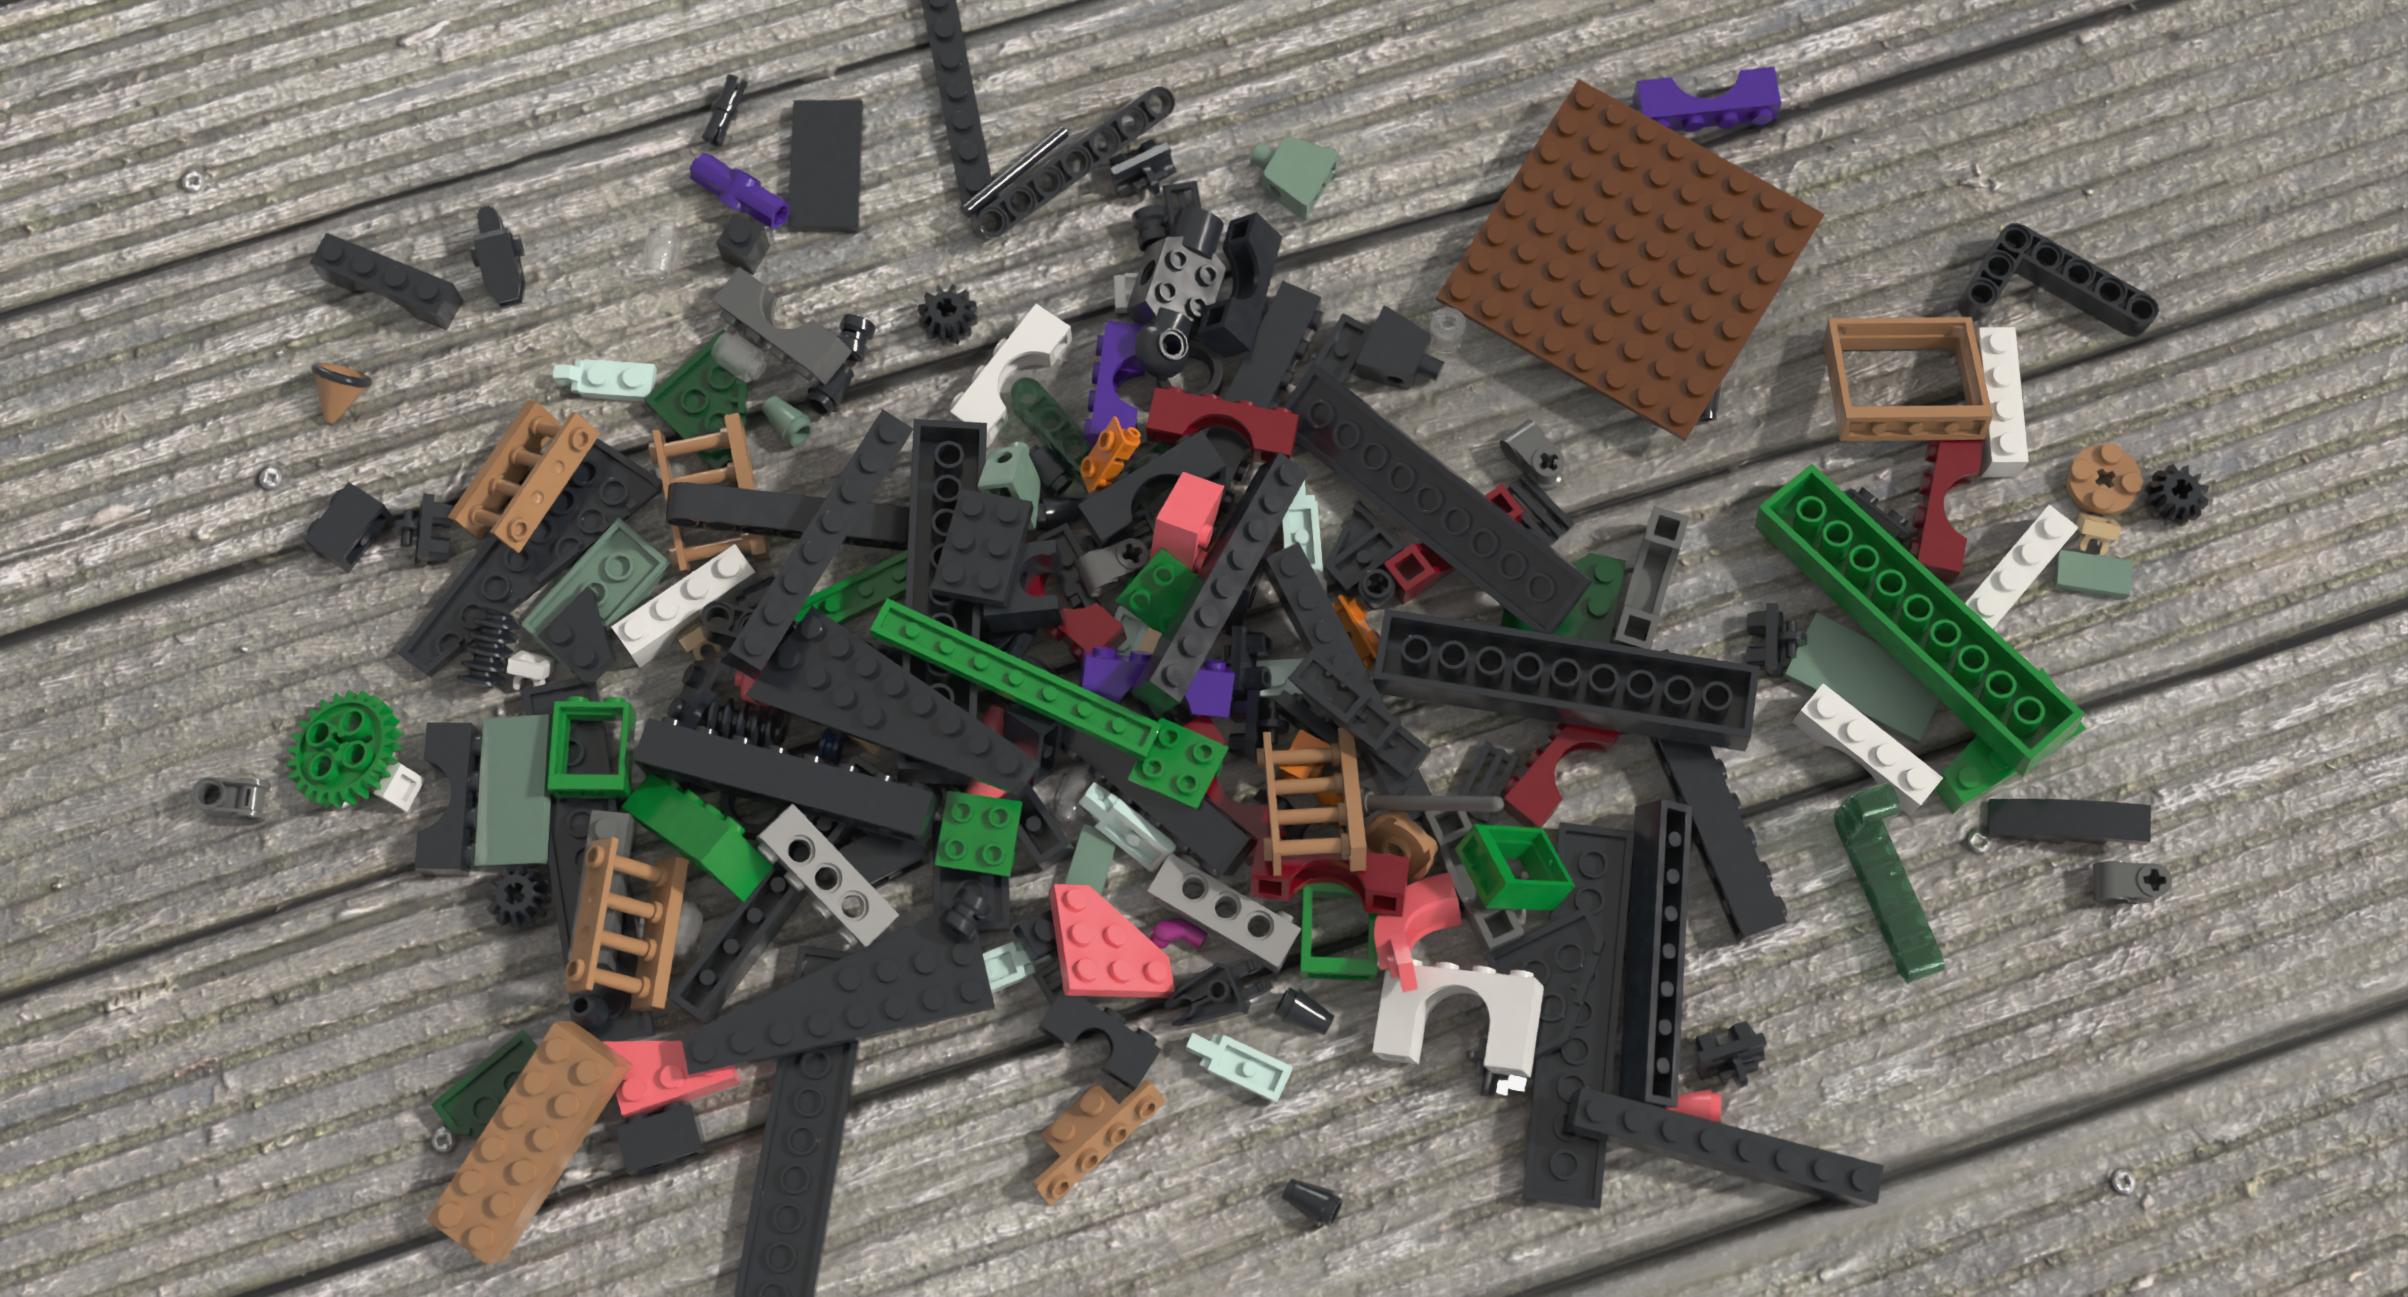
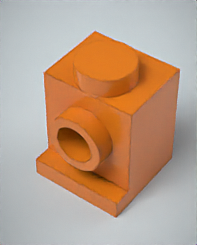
[1278,729,1331,780]

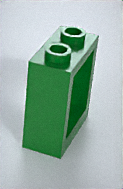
[547,696,636,799]
[1455,824,1575,910]
[1299,882,1378,982]

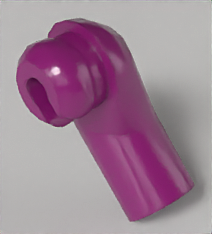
[1150,918,1208,950]

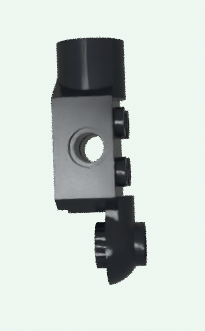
[1126,207,1226,379]

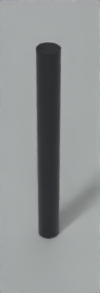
[960,126,1069,218]

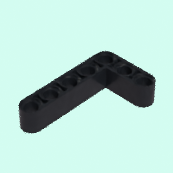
[1958,223,2159,337]

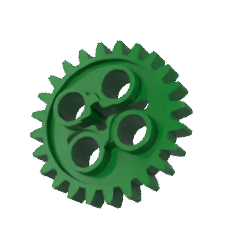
[286,690,403,809]

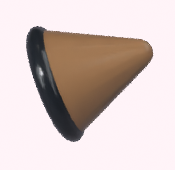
[311,362,373,423]

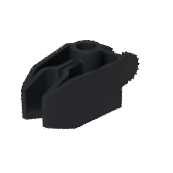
[470,205,526,308]
[1164,958,1273,1028]

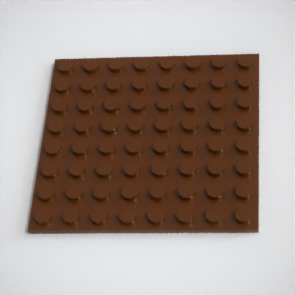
[1436,79,1825,441]

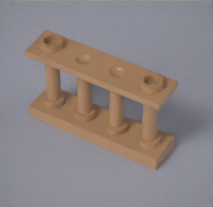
[448,399,600,553]
[648,413,771,577]
[1256,728,1366,876]
[565,837,689,1012]

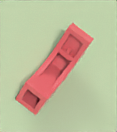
[1374,872,1462,993]

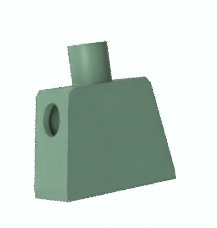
[1250,136,1339,221]
[978,442,1041,530]

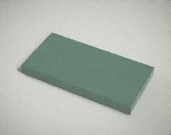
[521,517,673,674]
[1783,612,1940,745]
[474,714,553,868]

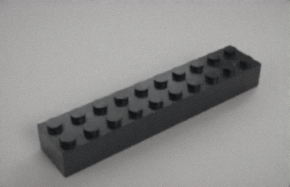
[897,419,987,785]
[1373,609,1760,752]

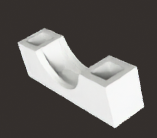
[950,304,1072,448]
[1975,327,2029,477]
[1965,505,2079,629]
[611,544,760,668]
[1792,683,1943,816]

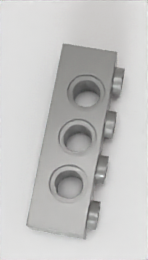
[756,804,899,948]
[1147,853,1301,974]

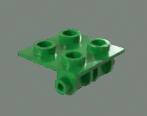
[1115,548,1197,637]
[1128,717,1229,810]
[935,791,1022,877]

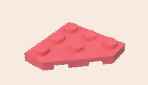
[1049,884,1175,998]

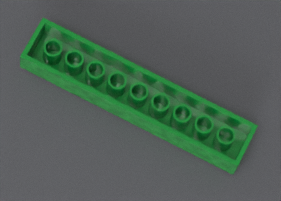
[1755,464,2085,777]

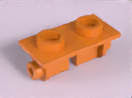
[1080,416,1141,493]
[1332,594,1380,670]

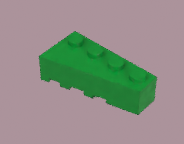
[1934,668,2086,815]
[621,773,774,902]

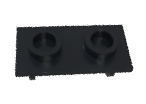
[1849,487,1911,545]

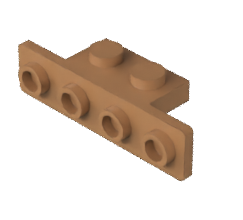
[1033,1079,1165,1205]

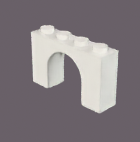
[1372,959,1544,1078]

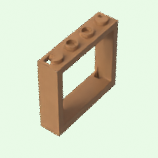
[1823,317,1993,441]

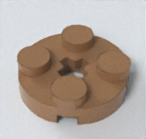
[2066,443,2143,517]
[1365,810,1438,884]

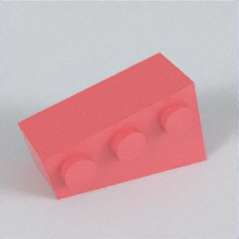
[1150,472,1224,575]
[603,1041,741,1118]

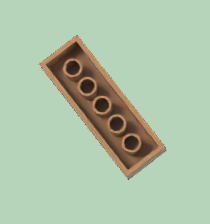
[426,1020,633,1265]

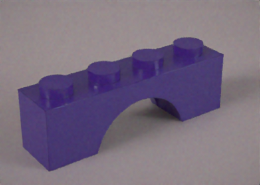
[1632,66,1782,132]
[1083,321,1146,460]
[1079,646,1235,718]

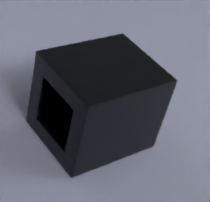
[716,214,770,275]

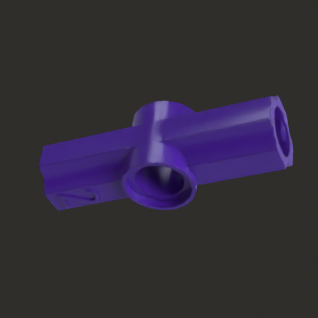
[690,152,790,229]

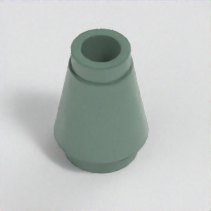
[762,396,813,446]

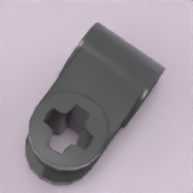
[1499,419,1565,491]
[1074,538,1149,597]
[191,777,271,823]
[2093,861,2172,904]

